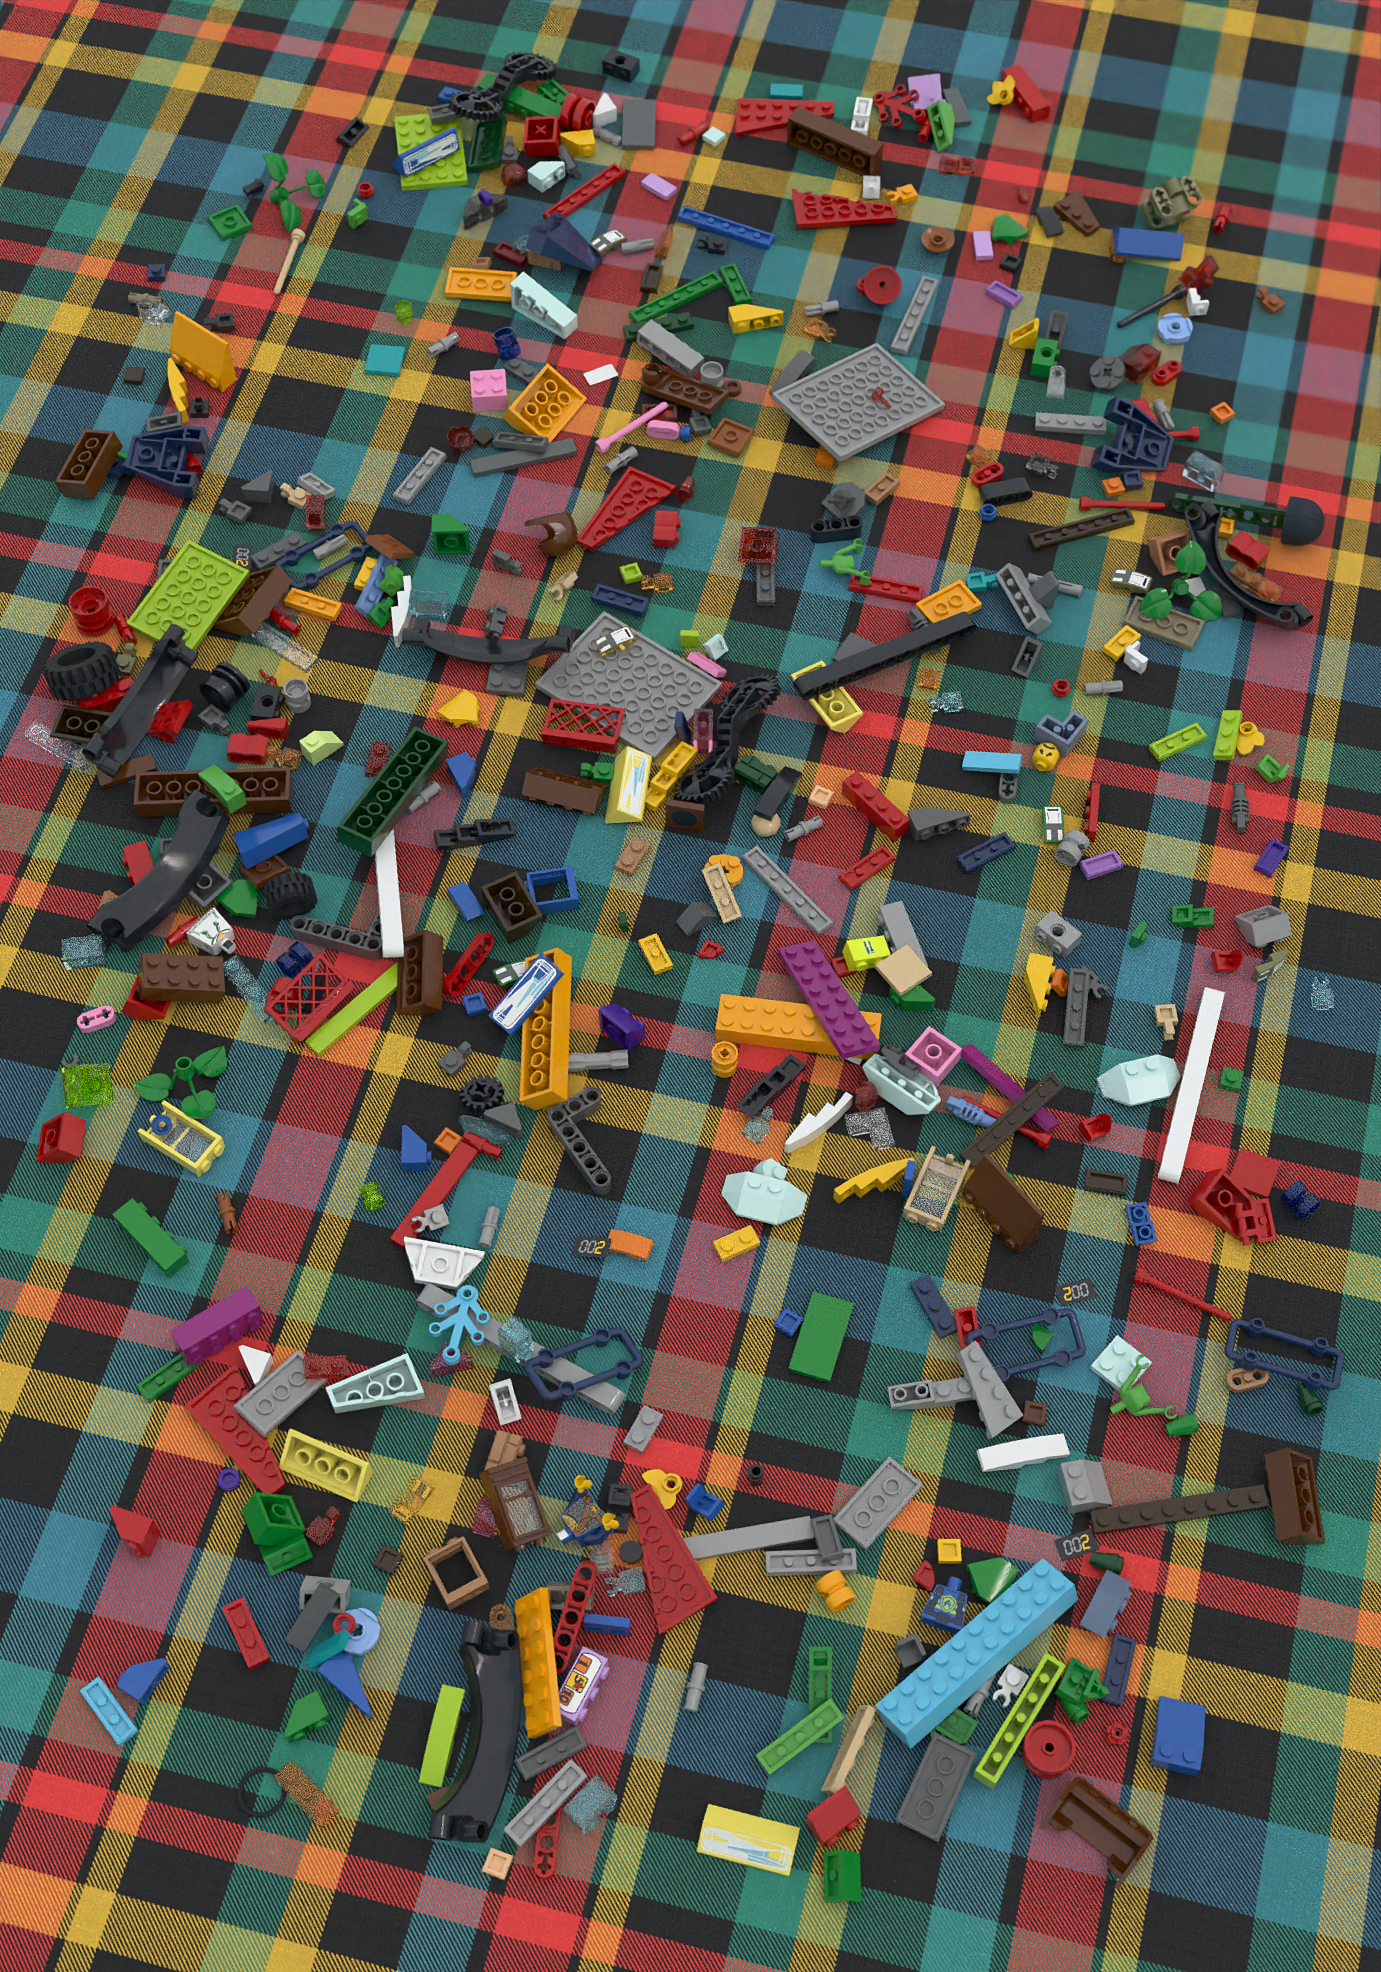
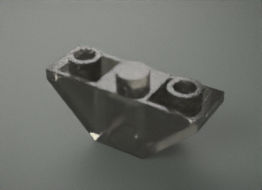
[463,193,508,230]

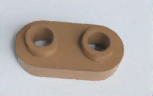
[1225,1368,1269,1393]

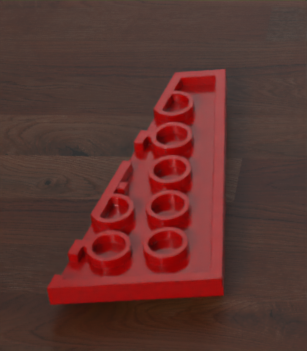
[735,98,834,138]
[791,188,897,229]
[576,466,676,551]
[185,1363,286,1494]
[631,1483,718,1636]

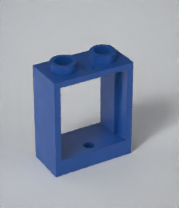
[523,866,579,915]

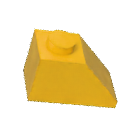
[560,129,596,158]

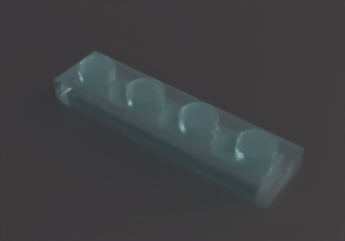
[223,955,281,1024]

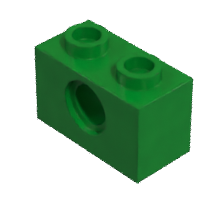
[1030,338,1060,378]

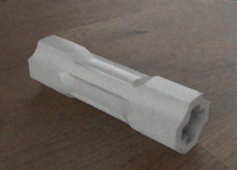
[568,1050,629,1072]

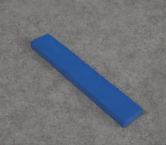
[677,206,775,250]

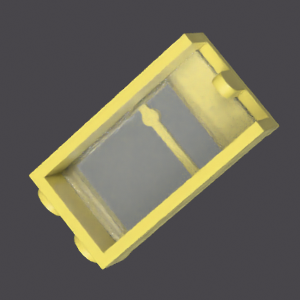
[138,1100,225,1177]

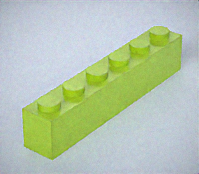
[973,1653,1066,1790]

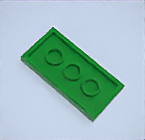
[788,1291,854,1383]

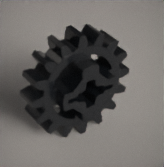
[459,1075,505,1115]

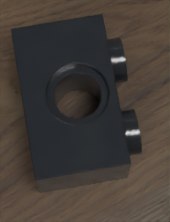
[602,48,640,83]
[250,684,285,721]

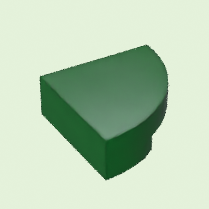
[1032,1324,1054,1353]

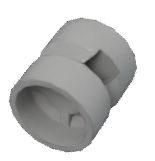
[701,361,723,389]
[283,678,311,713]
[1055,830,1090,867]

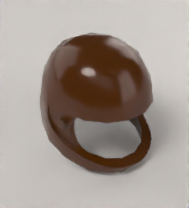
[524,511,578,557]

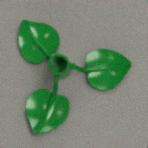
[262,153,326,232]
[1138,540,1222,621]
[133,1046,227,1119]

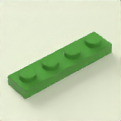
[756,1698,845,1775]

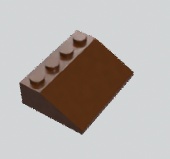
[212,565,293,636]
[963,1153,1044,1254]

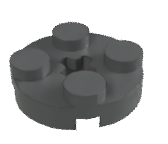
[1090,354,1126,391]

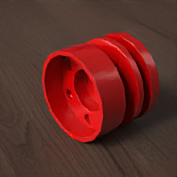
[69,586,114,636]

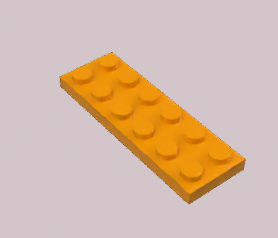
[515,1587,562,1738]

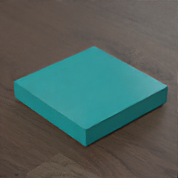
[365,344,405,377]

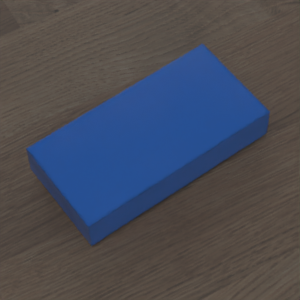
[902,1160,916,1198]

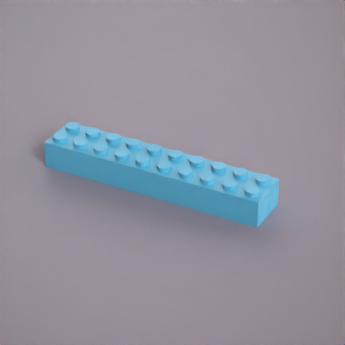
[875,1558,1079,1749]

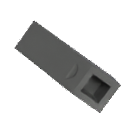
[908,807,971,841]

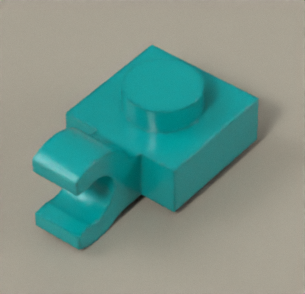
[966,572,999,592]

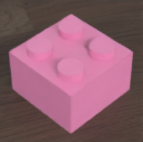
[470,369,508,412]
[904,1026,962,1087]

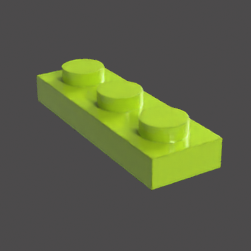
[1213,710,1243,760]

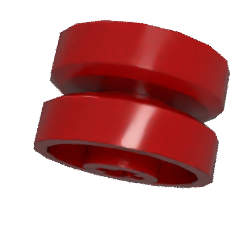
[559,92,596,131]
[863,265,902,305]
[1021,1720,1076,1780]

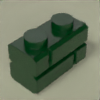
[733,754,778,795]

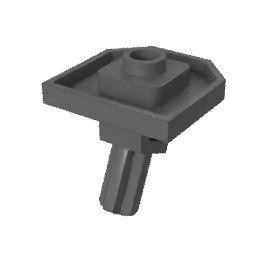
[821,482,866,517]

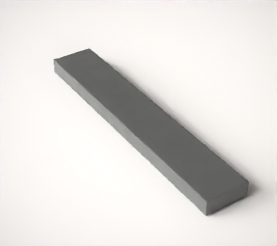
[470,438,577,477]

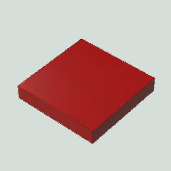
[1230,1147,1281,1199]

